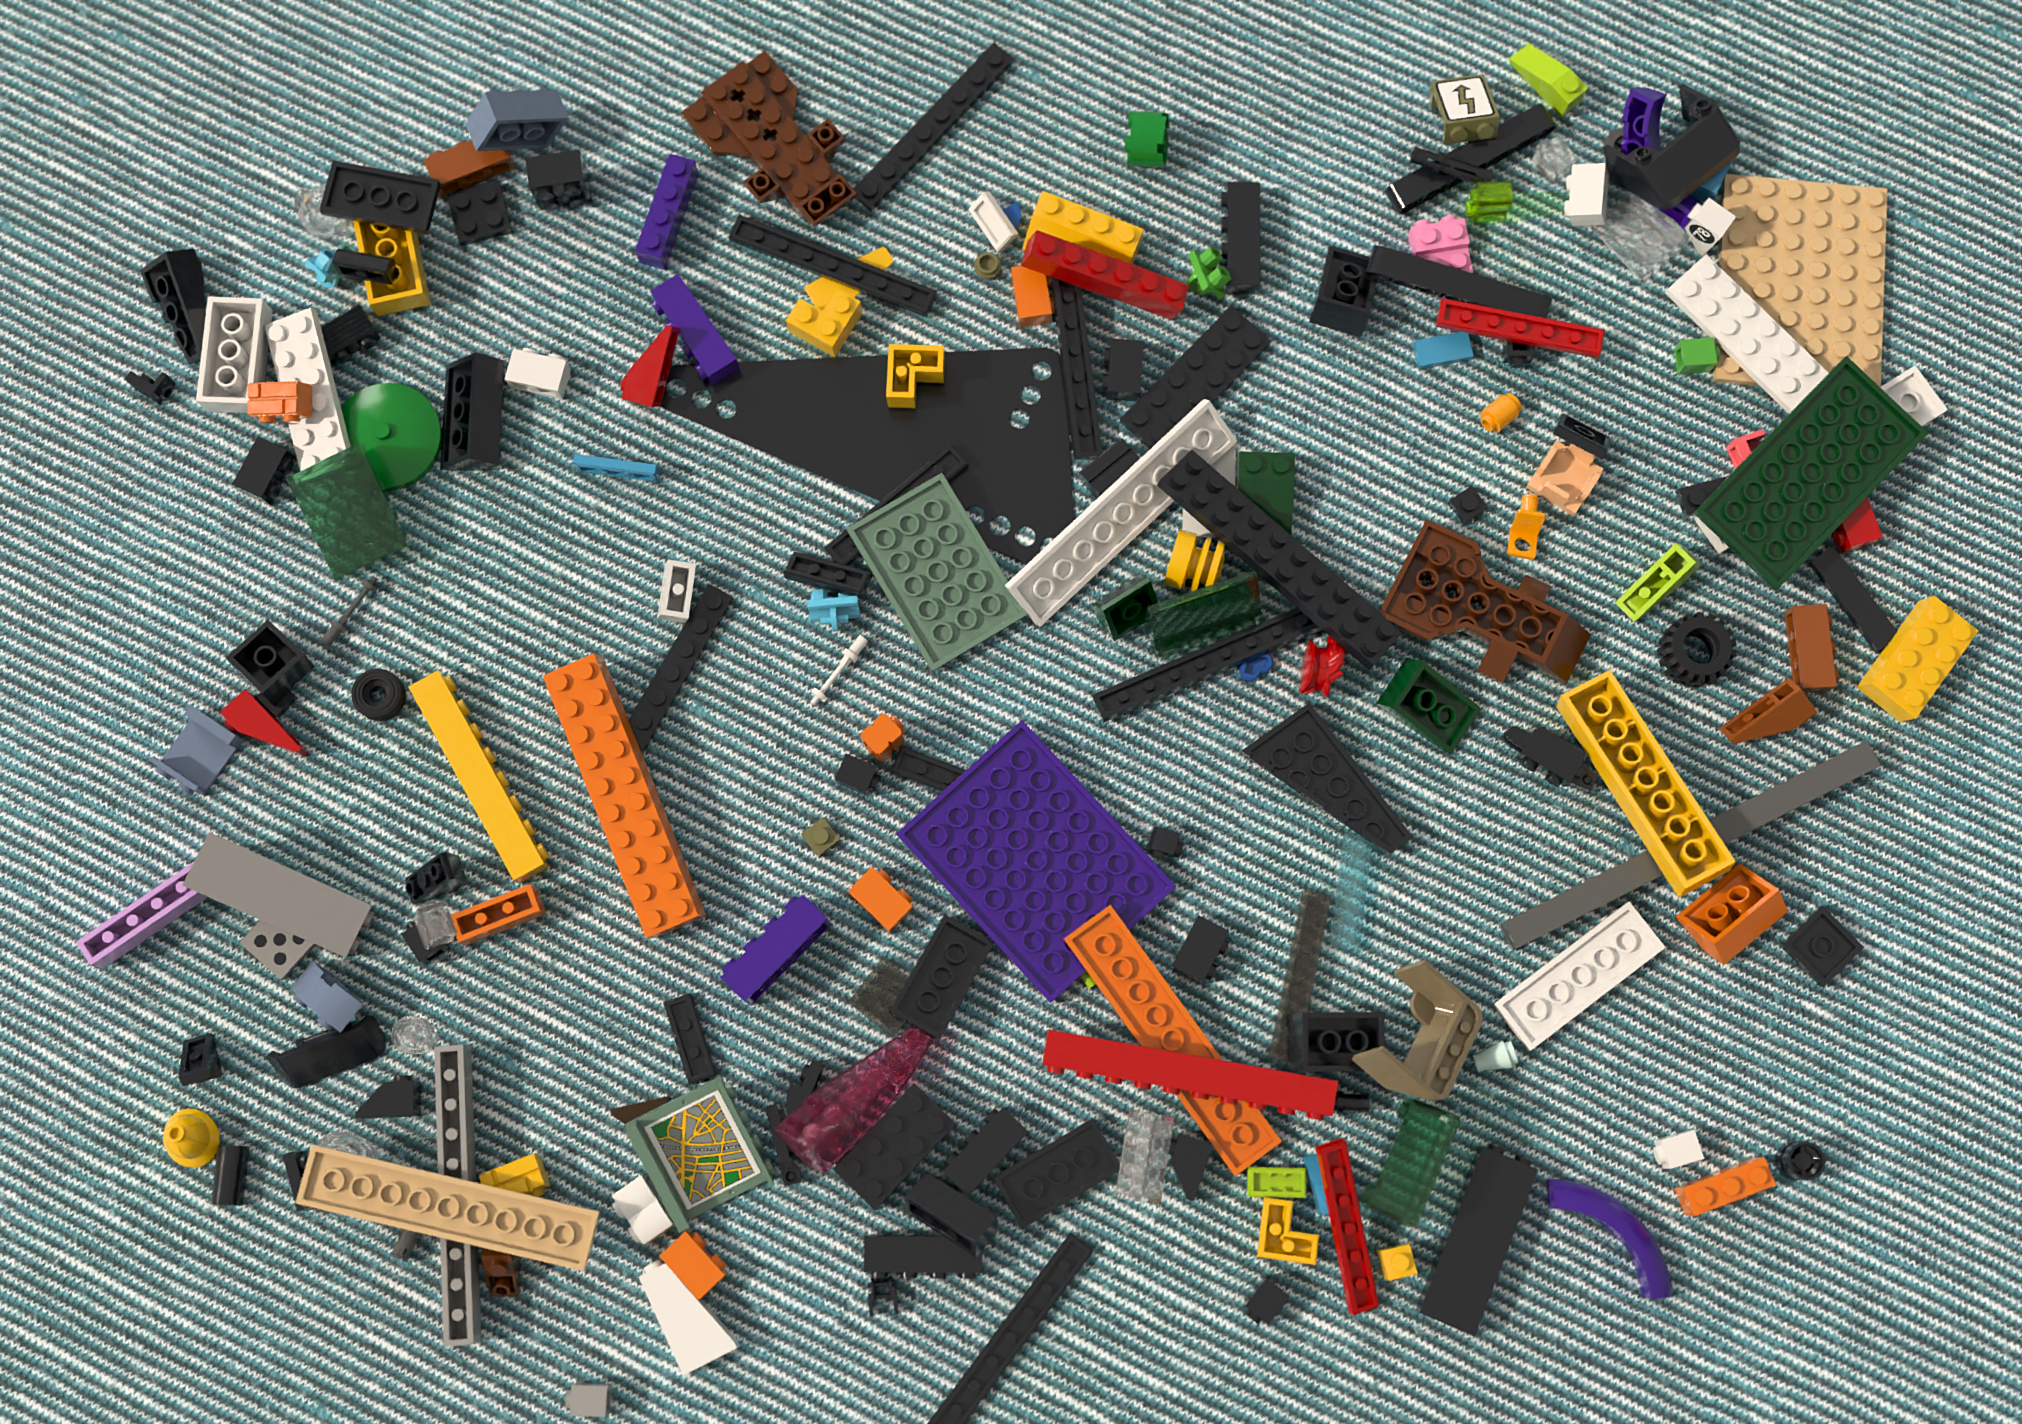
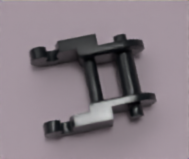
[868,1275,899,1317]

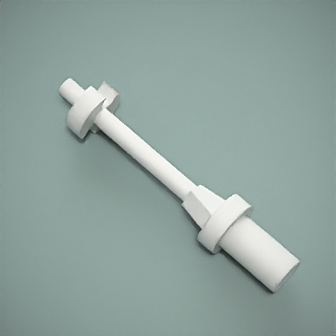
[810,635,868,706]

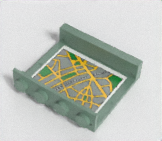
[626,1076,776,1233]

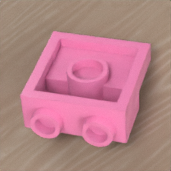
[1408,215,1474,273]

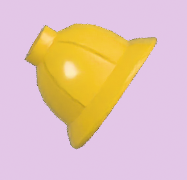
[163,1108,220,1168]

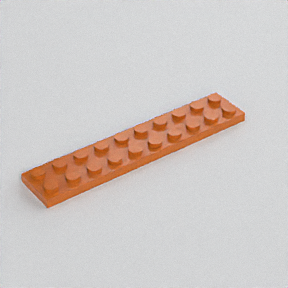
[1064,905,1282,1176]

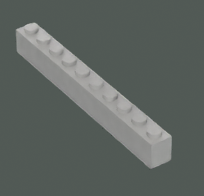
[434,1045,482,1347]

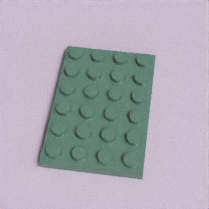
[846,473,1028,672]

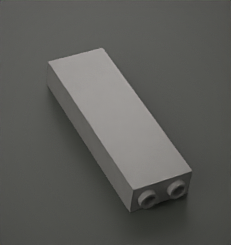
[182,832,374,958]

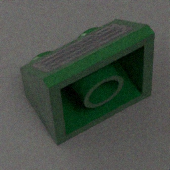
[1092,575,1161,641]

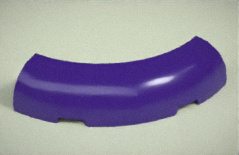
[1621,87,1703,236]
[1547,1179,1673,1299]

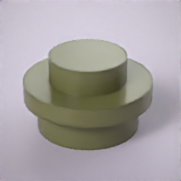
[974,252,1001,279]

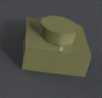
[801,817,841,858]

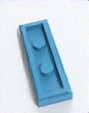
[573,454,660,482]

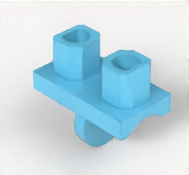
[305,243,355,288]
[807,589,860,632]

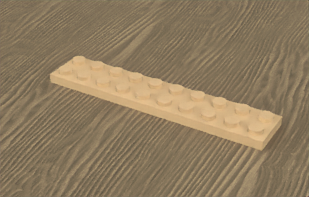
[295,1145,601,1271]

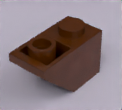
[481,1248,521,1297]

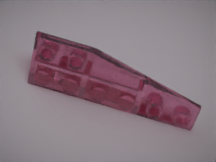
[775,1027,934,1174]

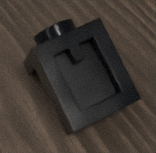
[124,371,176,405]

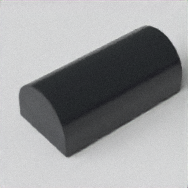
[332,248,396,285]
[211,1145,250,1205]

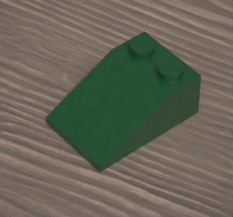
[1236,451,1295,535]
[1376,658,1482,755]

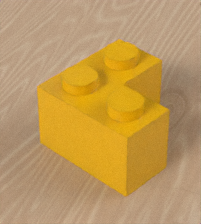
[786,289,863,357]
[886,344,945,408]

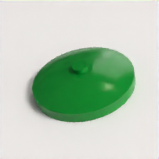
[341,383,442,491]

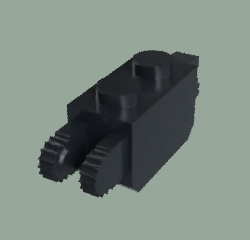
[1502,726,1598,792]

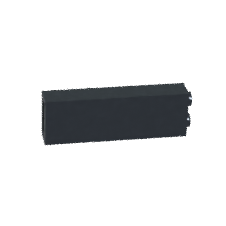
[1415,1143,1538,1337]

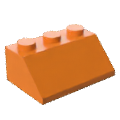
[1676,863,1788,965]

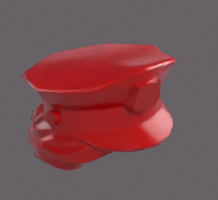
[1299,636,1347,698]

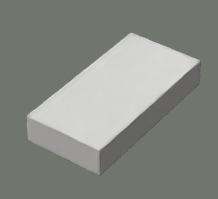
[968,191,1018,252]

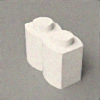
[612,1175,675,1245]

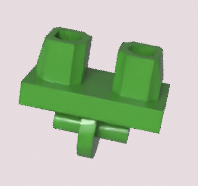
[1187,246,1231,300]

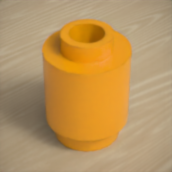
[1481,393,1522,433]

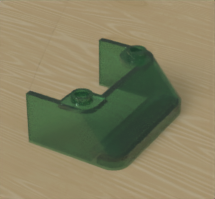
[1359,1098,1460,1228]

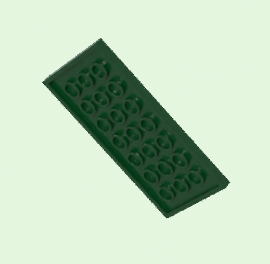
[1693,356,1928,591]

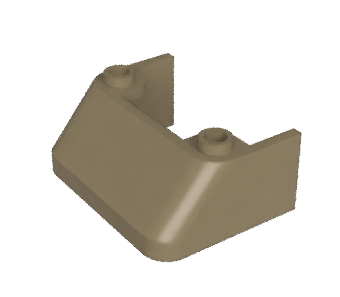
[1352,960,1483,1102]

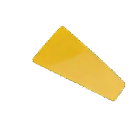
[804,247,894,311]

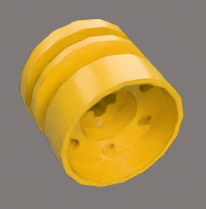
[1163,529,1225,598]

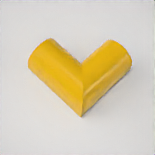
[1257,1197,1319,1265]

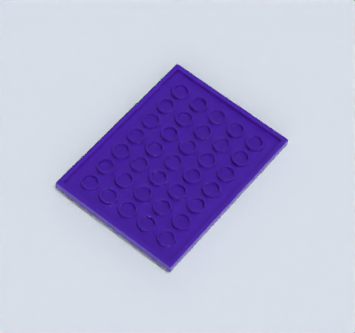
[896,720,1177,1003]

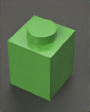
[1674,337,1720,375]

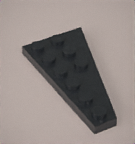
[1241,703,1413,855]

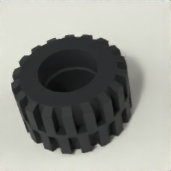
[1657,612,1737,688]

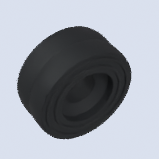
[351,669,406,721]

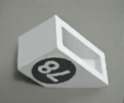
[1685,198,1736,256]

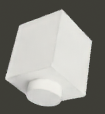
[1653,1130,1704,1169]

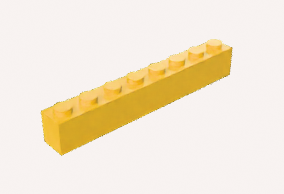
[409,670,549,884]

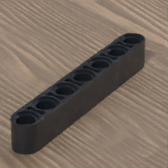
[1384,103,1557,215]
[1365,246,1552,318]

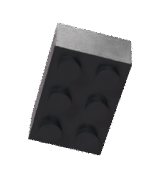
[1290,1012,1385,1072]

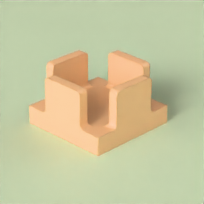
[1526,440,1603,516]

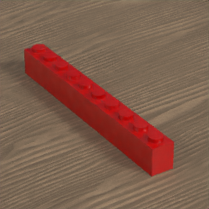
[1042,1029,1338,1121]

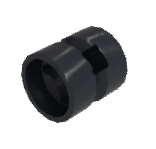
[1775,1142,1826,1181]

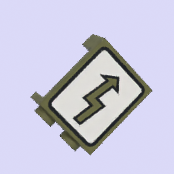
[1429,74,1500,145]

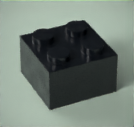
[525,150,593,211]
[225,619,315,705]

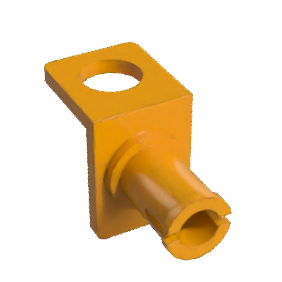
[1507,494,1546,560]

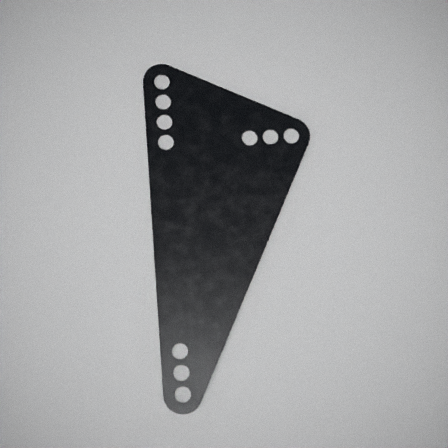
[661,347,1074,564]

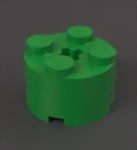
[1125,111,1170,168]

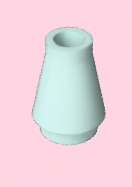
[1473,1040,1518,1072]

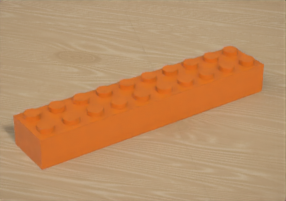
[543,653,707,938]

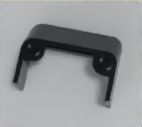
[1603,84,1741,209]

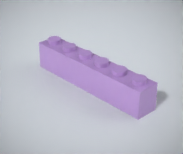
[76,862,208,968]

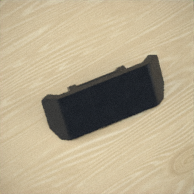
[266,1015,386,1088]

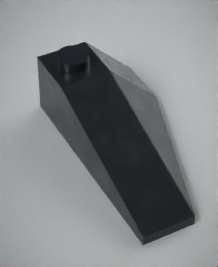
[140,248,206,365]

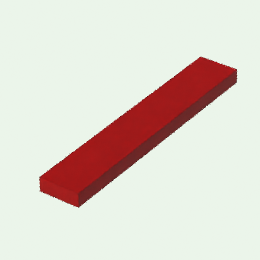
[1435,298,1605,358]
[1315,1138,1379,1316]

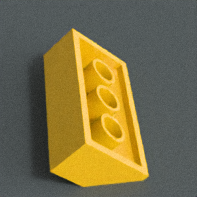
[1022,191,1144,265]

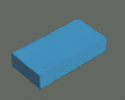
[1413,332,1474,370]

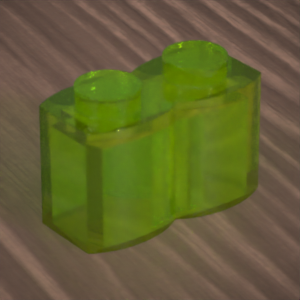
[1465,181,1513,223]

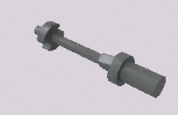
[320,576,378,647]

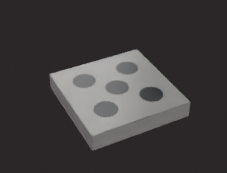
[240,920,316,981]

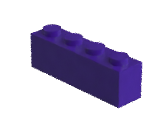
[635,153,699,270]
[651,274,740,386]

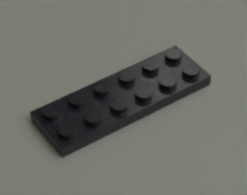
[1120,305,1271,449]

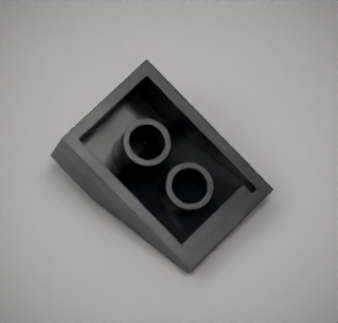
[1309,245,1377,337]

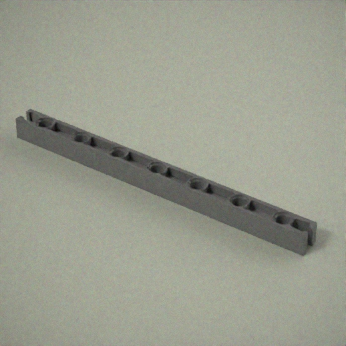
[1498,741,1881,950]

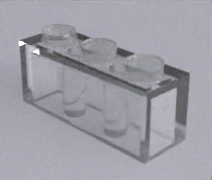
[1115,1109,1174,1205]

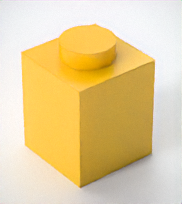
[1376,1243,1418,1281]

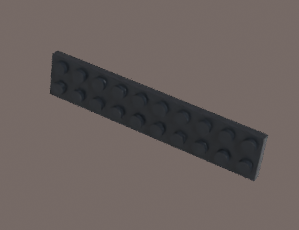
[1157,450,1403,670]

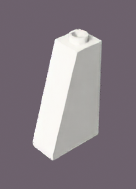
[639,1260,740,1375]

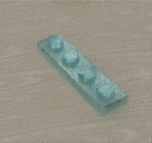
[1329,834,1372,951]

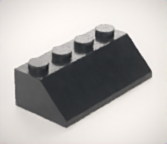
[440,352,505,471]

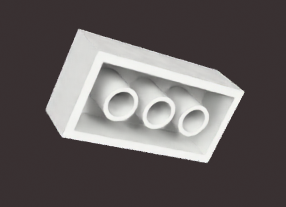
[196,297,273,413]

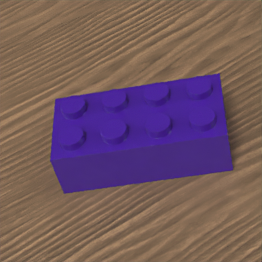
[720,894,832,1006]

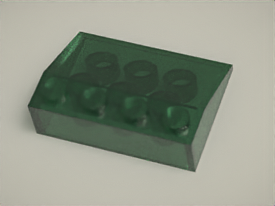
[286,443,412,580]
[1143,570,1262,658]

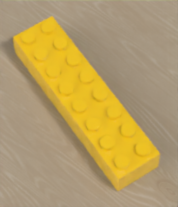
[1556,670,1736,898]

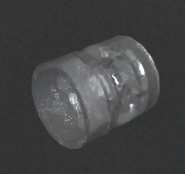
[391,1015,439,1055]

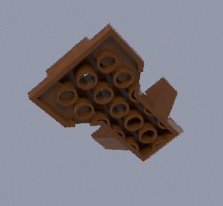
[681,50,857,227]
[1379,519,1591,684]

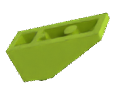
[1508,43,1588,118]
[1615,543,1702,622]

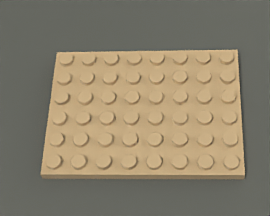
[1712,174,1887,387]

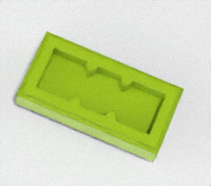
[1247,1167,1306,1198]

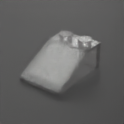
[1589,191,1692,284]

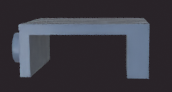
[150,705,245,796]

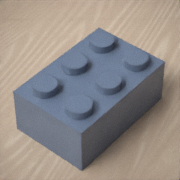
[465,89,569,151]

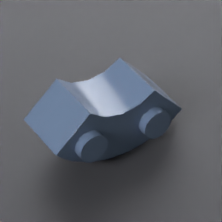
[291,960,363,1032]

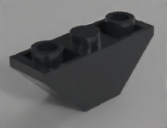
[405,852,467,905]

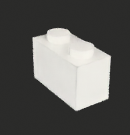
[1564,163,1609,226]
[505,348,571,400]
[657,559,696,623]

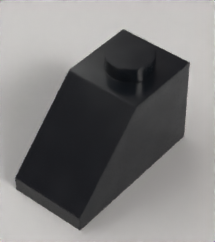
[355,1075,421,1119]
[1166,1133,1213,1202]

